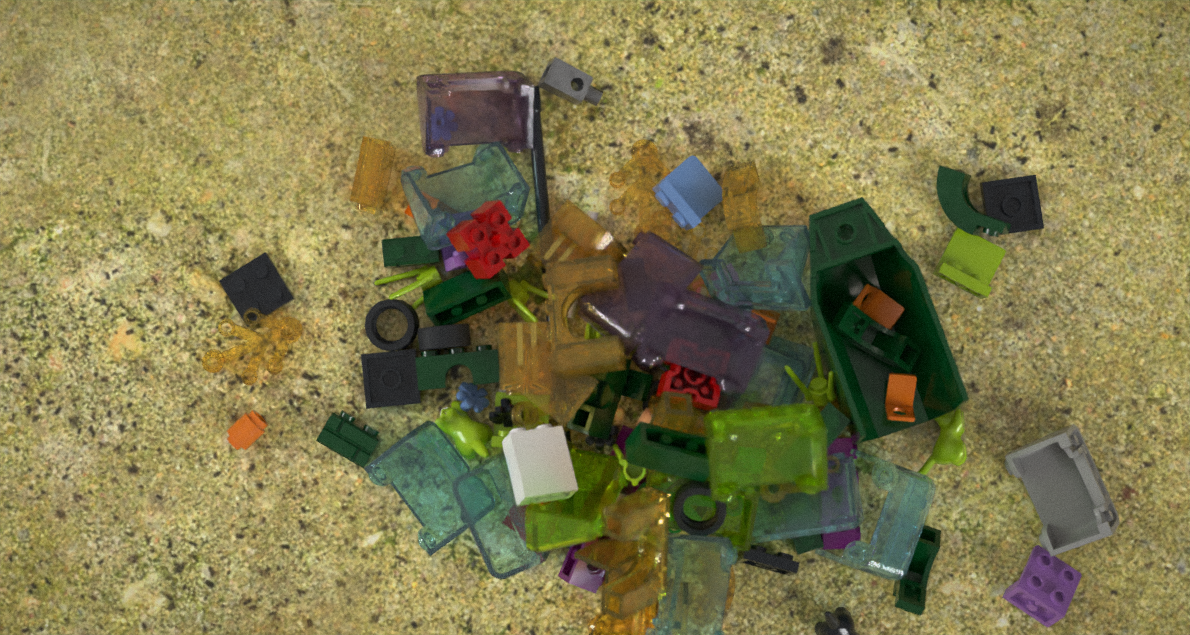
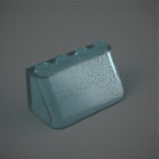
[452,451,551,579]

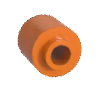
[227,410,268,450]

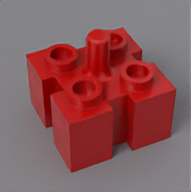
[446,200,531,279]
[656,338,730,411]

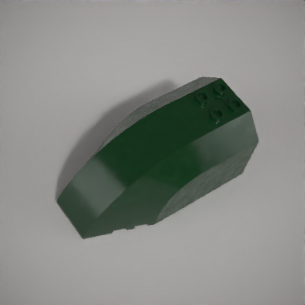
[809,197,970,445]

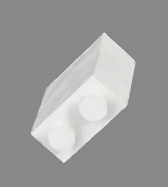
[502,424,578,506]

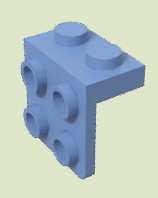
[652,156,726,230]

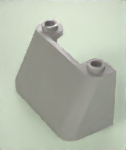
[1004,424,1120,557]

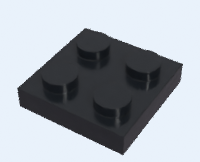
[980,175,1044,237]
[219,252,295,327]
[361,349,422,409]
[736,544,800,576]

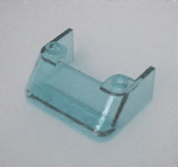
[815,449,936,581]

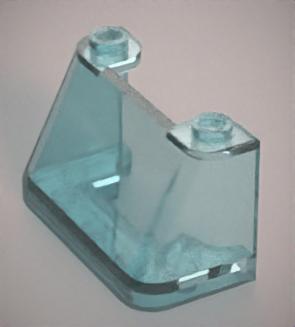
[400,141,530,251]
[364,421,494,556]
[743,452,864,543]
[646,532,737,635]

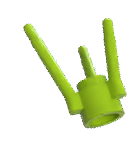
[374,265,443,310]
[506,279,559,343]
[784,342,836,406]
[613,444,646,486]

